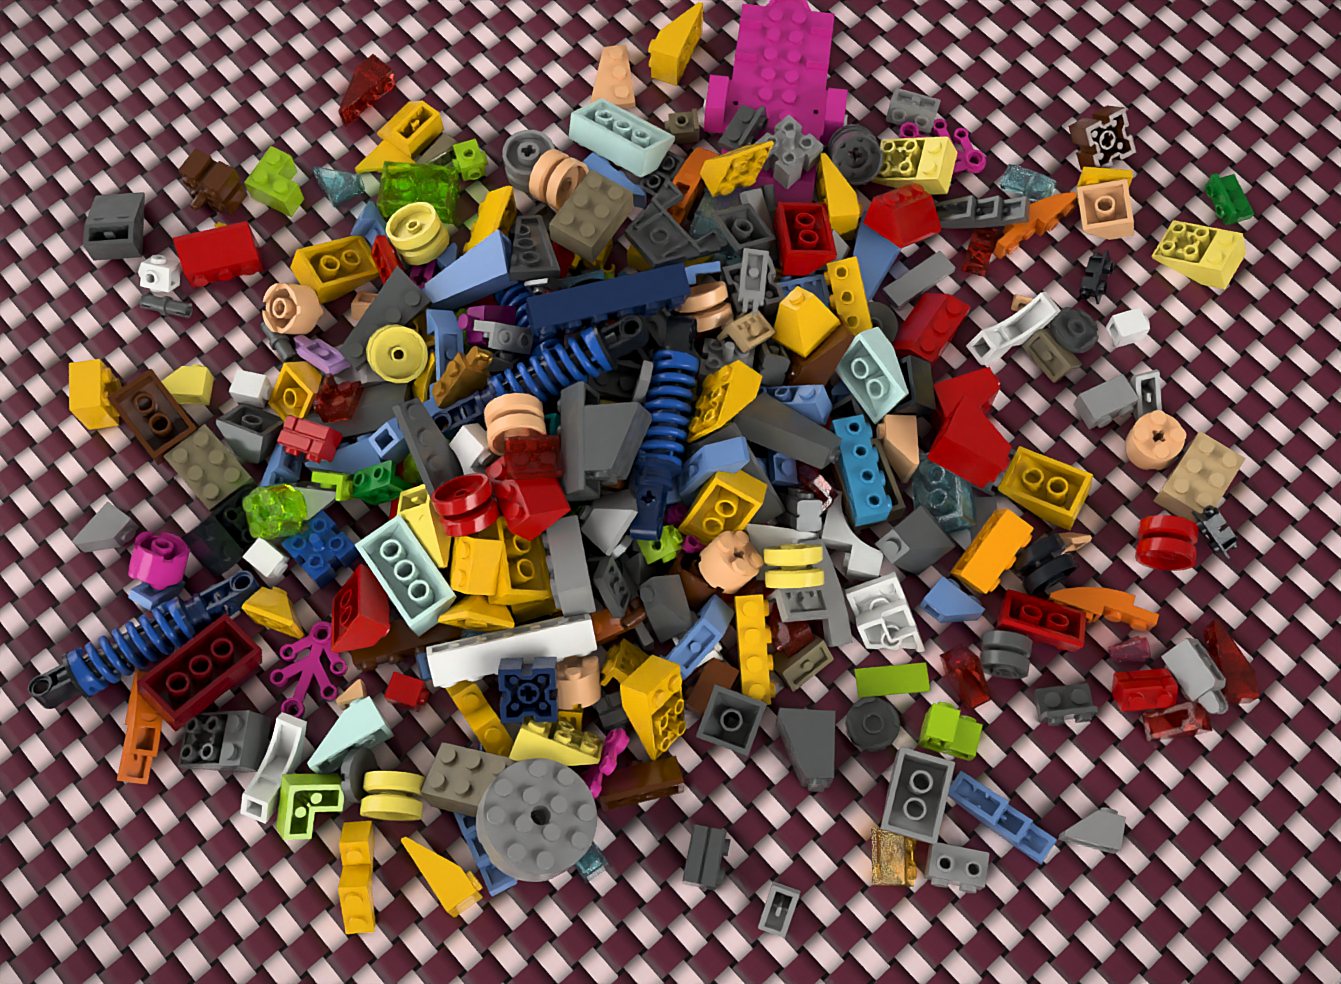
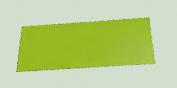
[854,662,930,698]

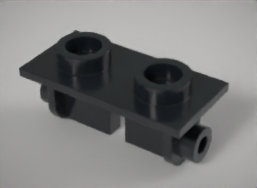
[1079,250,1114,304]
[1191,505,1238,559]

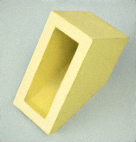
[161,364,214,405]

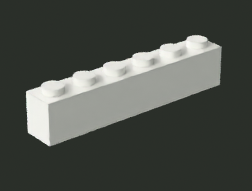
[426,613,597,688]

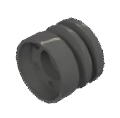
[828,124,883,185]

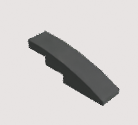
[934,195,1030,229]

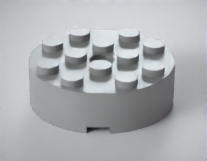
[476,758,597,882]

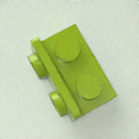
[311,470,357,501]

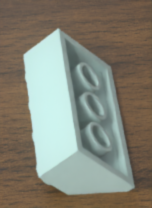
[569,98,675,178]
[355,514,457,636]

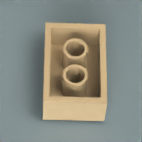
[1153,431,1246,523]

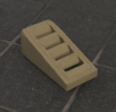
[414,133,458,181]

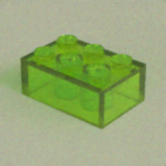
[377,161,460,224]

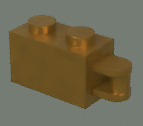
[431,346,493,409]

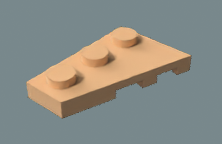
[590,44,636,109]

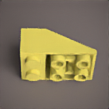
[871,137,958,195]
[1152,220,1246,289]
[397,484,451,570]
[509,716,604,766]

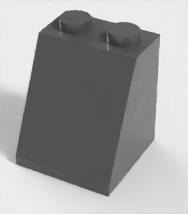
[584,402,652,485]
[776,708,835,792]

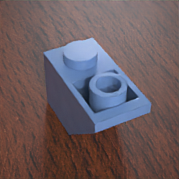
[919,576,985,623]

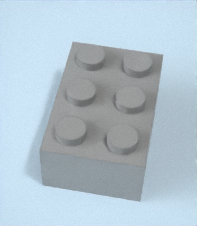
[542,515,596,618]

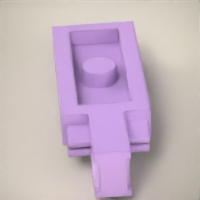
[294,334,350,376]

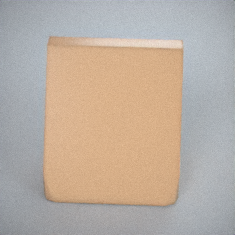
[351,291,377,320]
[1011,294,1034,312]
[1059,532,1092,552]
[336,679,367,710]

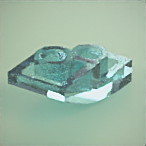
[999,164,1057,201]

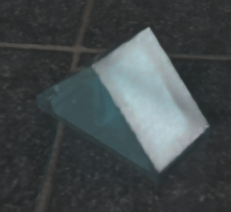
[313,166,365,207]
[574,841,609,883]

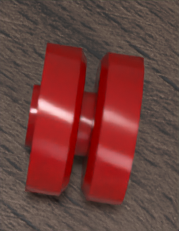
[430,473,501,537]
[1135,515,1199,571]

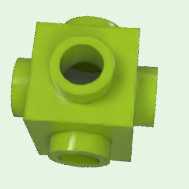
[452,139,488,181]
[637,524,683,564]

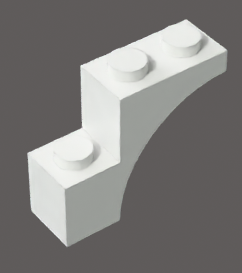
[966,292,1061,365]
[449,423,497,499]
[817,490,883,582]
[240,712,307,824]

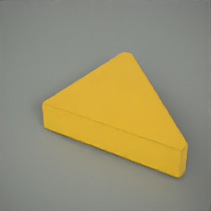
[355,139,416,175]

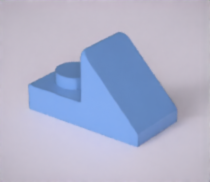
[351,201,392,247]
[767,448,798,487]
[128,580,186,613]

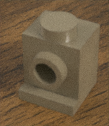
[664,108,699,144]

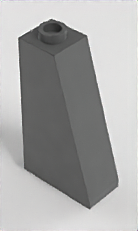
[733,392,842,469]

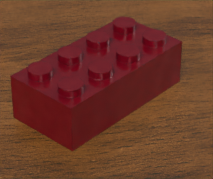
[137,613,262,732]

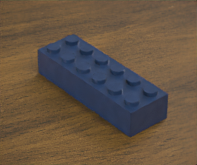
[525,263,691,341]

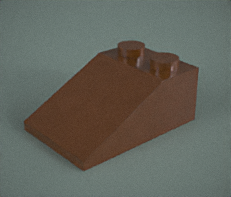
[785,314,855,387]
[107,369,197,465]

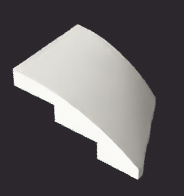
[743,524,819,581]
[845,572,925,652]

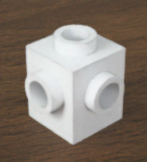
[138,255,180,293]

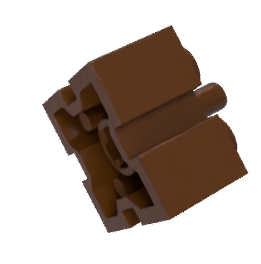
[1068,105,1136,170]
[178,148,248,216]

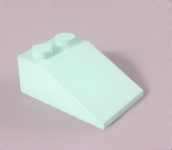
[835,327,909,424]
[307,696,394,774]

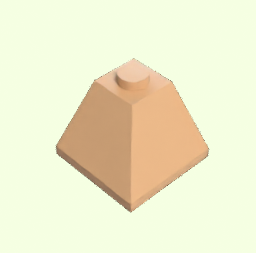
[1077,179,1134,240]
[876,414,919,483]

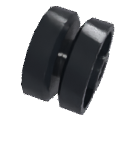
[1011,533,1080,596]

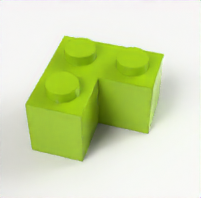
[244,146,304,217]
[917,702,983,761]
[276,773,344,840]

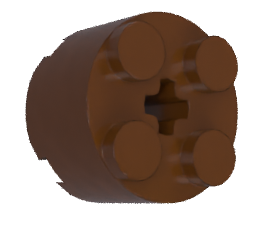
[667,550,721,612]

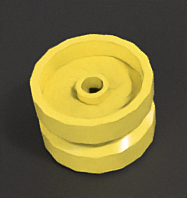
[386,202,450,265]
[366,324,428,383]
[763,543,824,588]
[360,771,426,821]

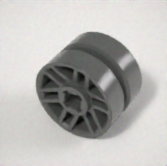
[978,631,1033,679]

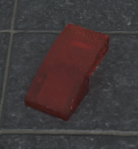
[961,227,998,277]

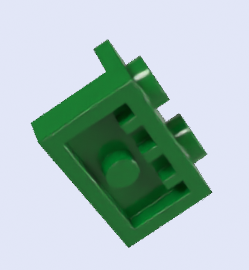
[1205,173,1254,226]
[352,460,413,506]

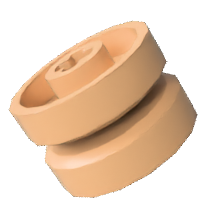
[529,149,589,211]
[675,281,734,332]
[484,393,547,456]

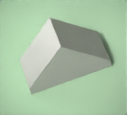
[1129,369,1162,422]
[758,882,801,938]

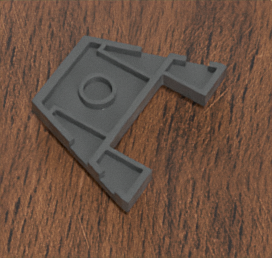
[625,180,729,269]

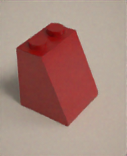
[928,366,1000,435]
[926,394,1012,489]

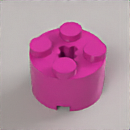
[128,531,190,590]

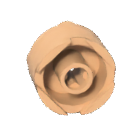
[262,283,323,335]
[1125,410,1186,471]
[698,530,764,594]
[556,655,602,710]

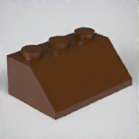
[599,753,684,812]

